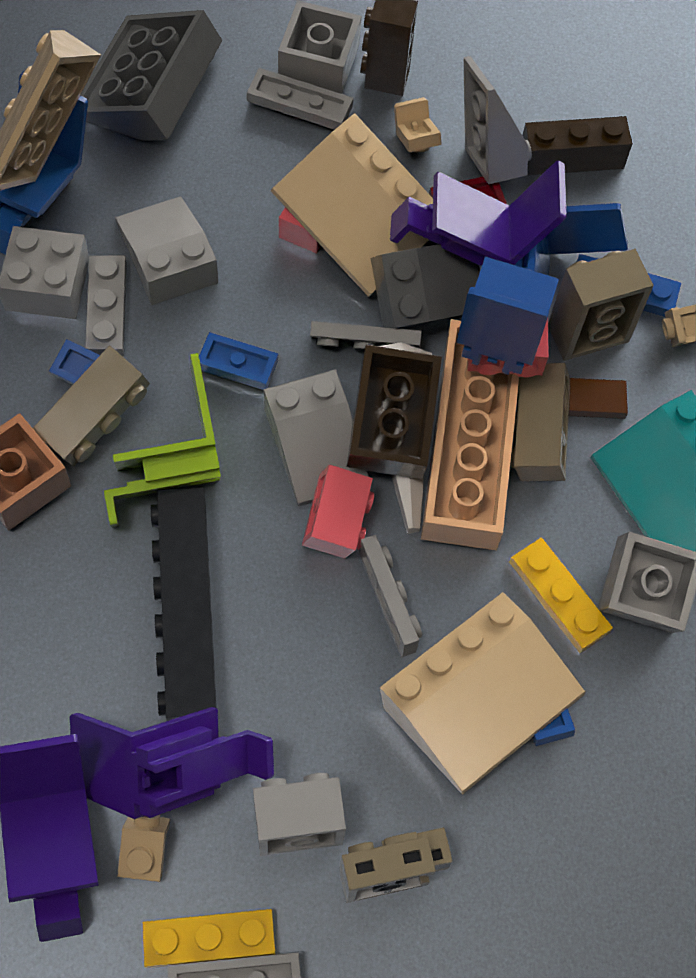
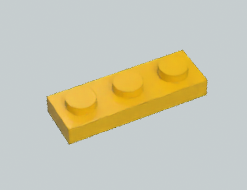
[509,537,613,653]
[142,909,275,968]

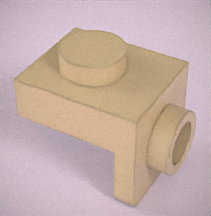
[394,97,441,152]
[662,304,696,347]
[117,815,170,882]

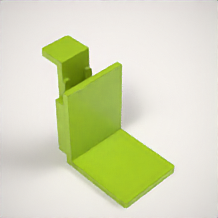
[104,353,221,527]

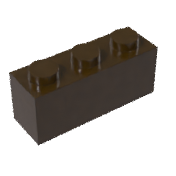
[360,0,418,96]
[522,116,633,176]

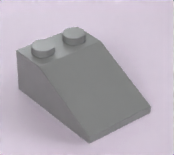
[463,56,532,184]
[115,196,218,305]
[264,369,368,507]

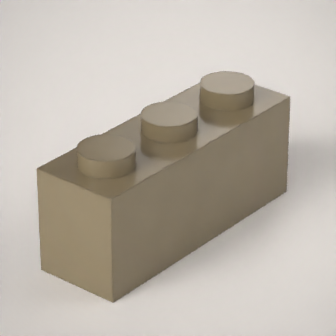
[33,345,150,466]
[510,363,570,481]

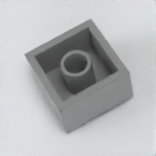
[278,0,362,94]
[0,226,89,319]
[598,531,696,633]
[253,773,346,856]

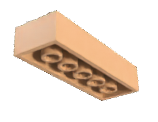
[421,319,519,551]

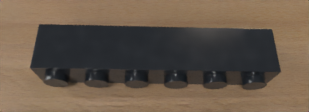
[150,487,217,721]

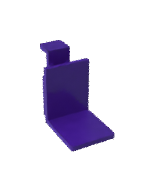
[390,160,566,266]
[69,707,274,819]
[0,734,99,942]

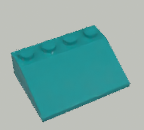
[590,390,696,552]

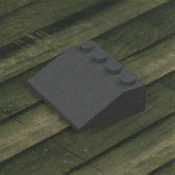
[80,10,223,140]

